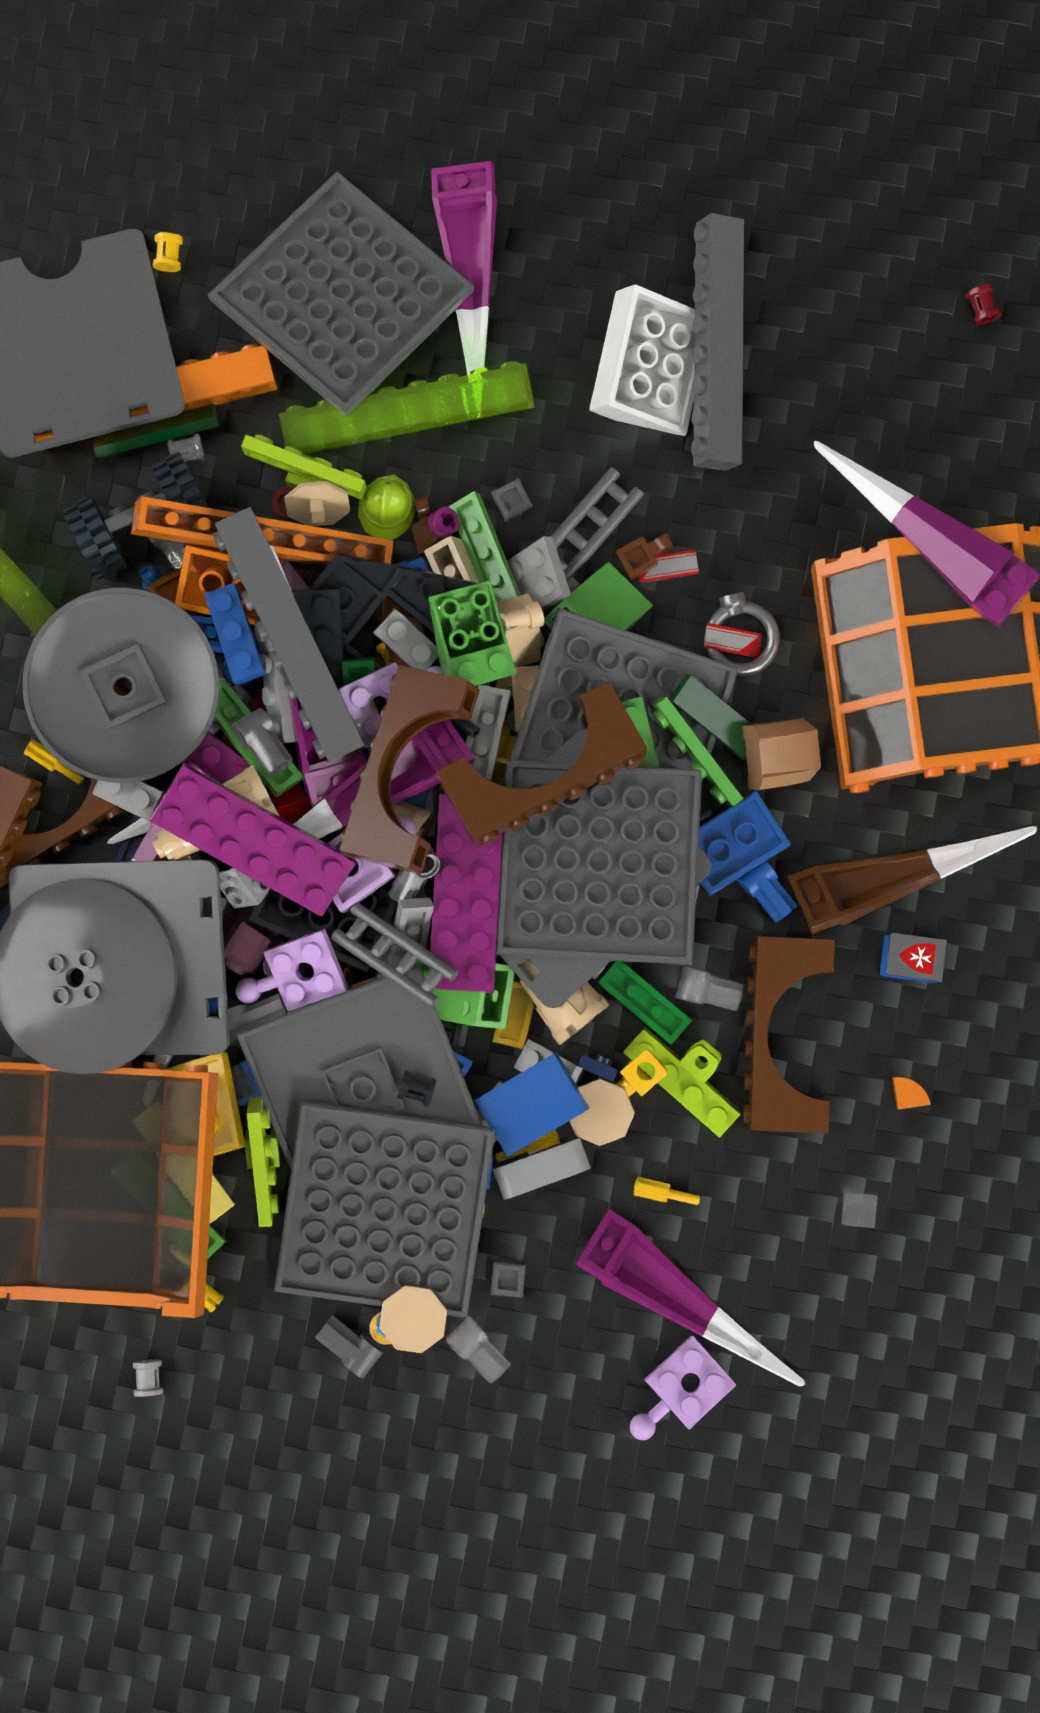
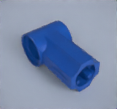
[737,861,797,923]

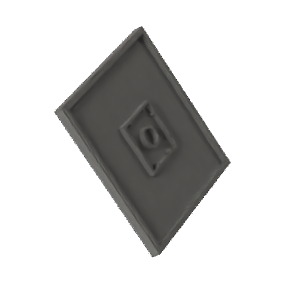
[236,963,482,1170]

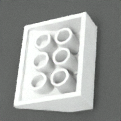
[589,284,695,436]

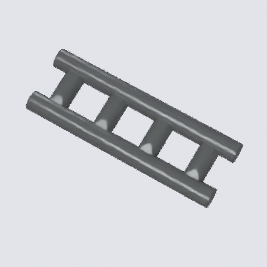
[551,467,644,580]
[331,902,459,1009]

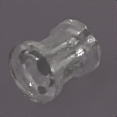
[168,433,205,462]

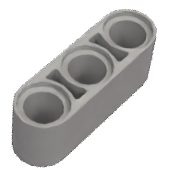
[492,1138,591,1200]

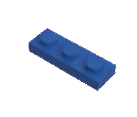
[204,583,266,685]

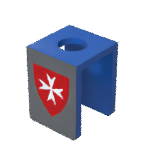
[879,933,947,983]

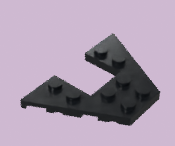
[310,553,478,708]

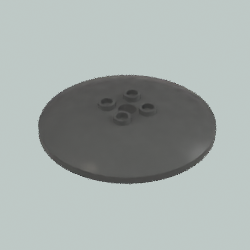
[23,588,220,783]
[0,879,177,1074]

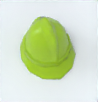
[358,474,415,540]

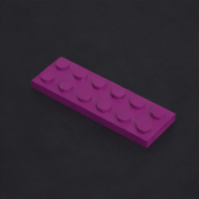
[150,763,356,917]
[429,795,503,993]

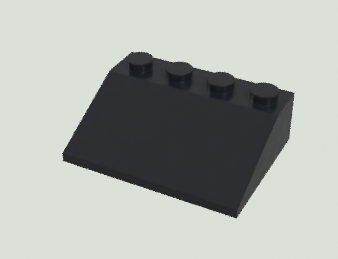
[249,862,399,978]

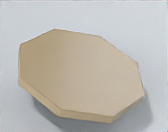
[284,481,350,526]
[570,1078,635,1146]
[379,1285,447,1353]

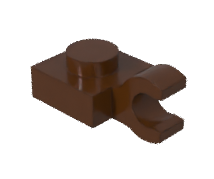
[411,496,445,556]
[615,533,673,580]

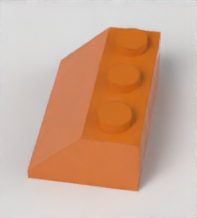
[175,544,284,625]

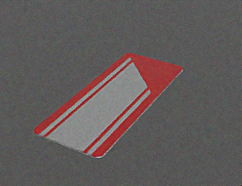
[639,550,699,583]
[704,623,762,658]

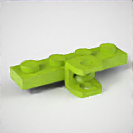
[241,435,366,500]
[623,1027,741,1138]
[244,1096,281,1227]

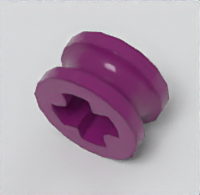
[428,506,459,539]

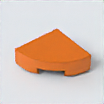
[892,1077,931,1109]

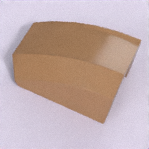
[742,718,821,790]

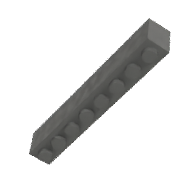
[691,213,744,471]
[212,507,365,762]

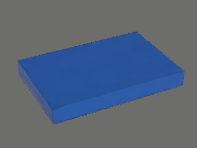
[698,791,791,897]
[475,1052,590,1157]

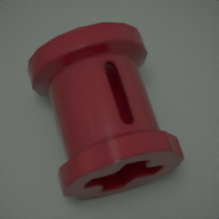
[965,284,1002,325]

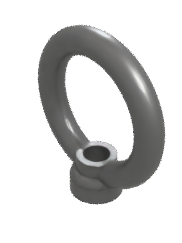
[704,592,780,676]

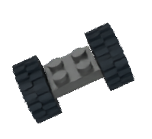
[62,451,208,580]

